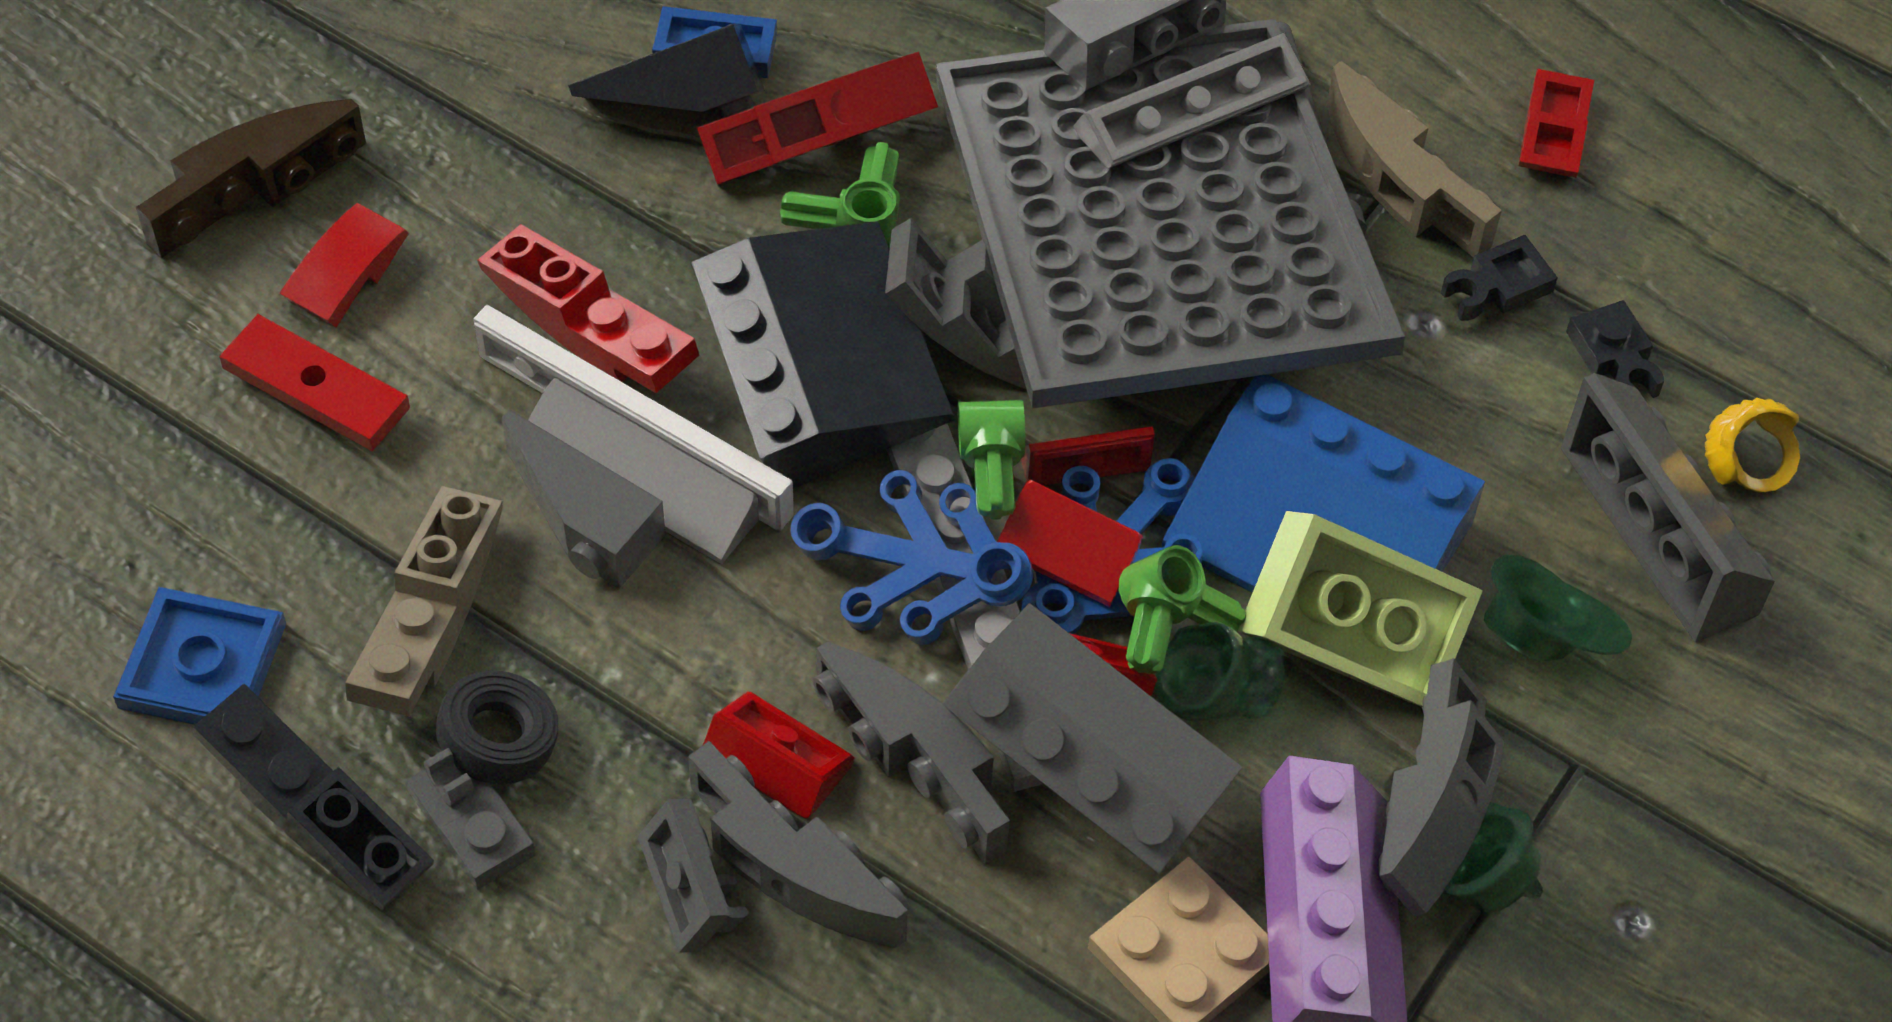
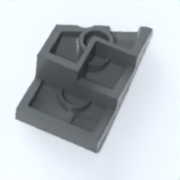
[885,217,1026,389]

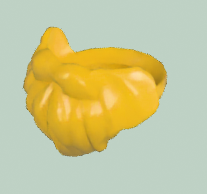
[1705,397,1800,493]

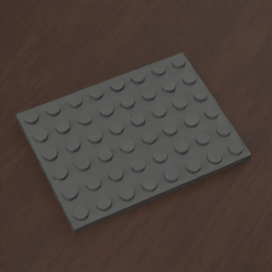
[936,19,1405,409]

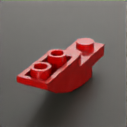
[697,51,938,185]
[477,224,700,393]

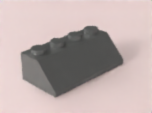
[1561,373,1775,642]
[942,603,1243,874]

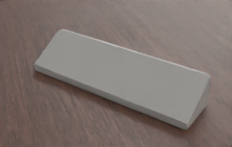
[1073,33,1310,169]
[528,378,759,565]

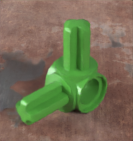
[780,142,901,249]
[958,400,1025,520]
[1119,545,1246,674]

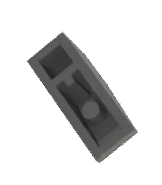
[502,409,666,589]

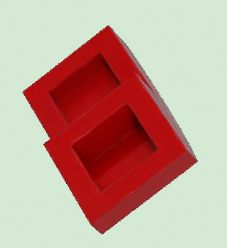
[1518,69,1595,178]
[279,203,409,328]

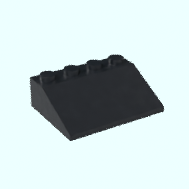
[692,221,956,489]

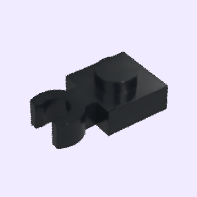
[1441,235,1558,321]
[1566,300,1664,398]

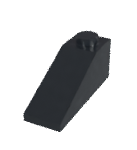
[568,24,765,118]

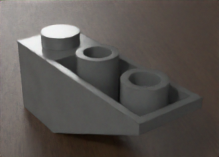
[1044,0,1226,90]

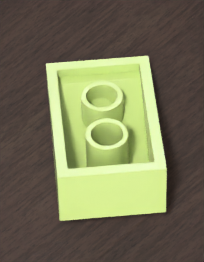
[1238,511,1483,708]

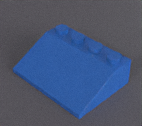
[1162,374,1485,593]

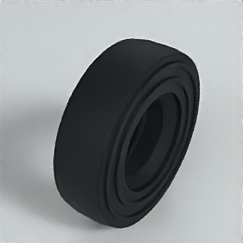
[436,670,559,784]

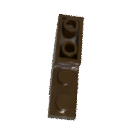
[136,99,366,258]

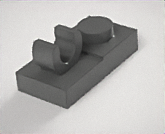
[405,748,535,890]
[638,799,749,953]

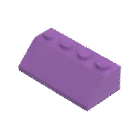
[1260,756,1407,1022]

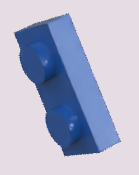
[652,6,777,78]

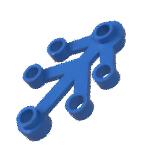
[1021,458,1203,634]
[791,470,1033,645]

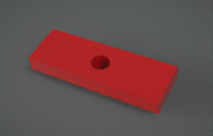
[219,314,410,452]

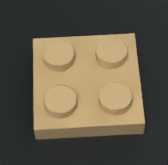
[1088,857,1270,1022]

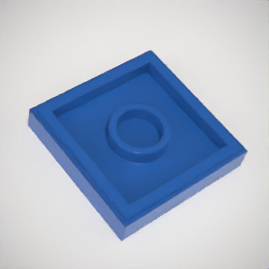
[113,587,286,724]

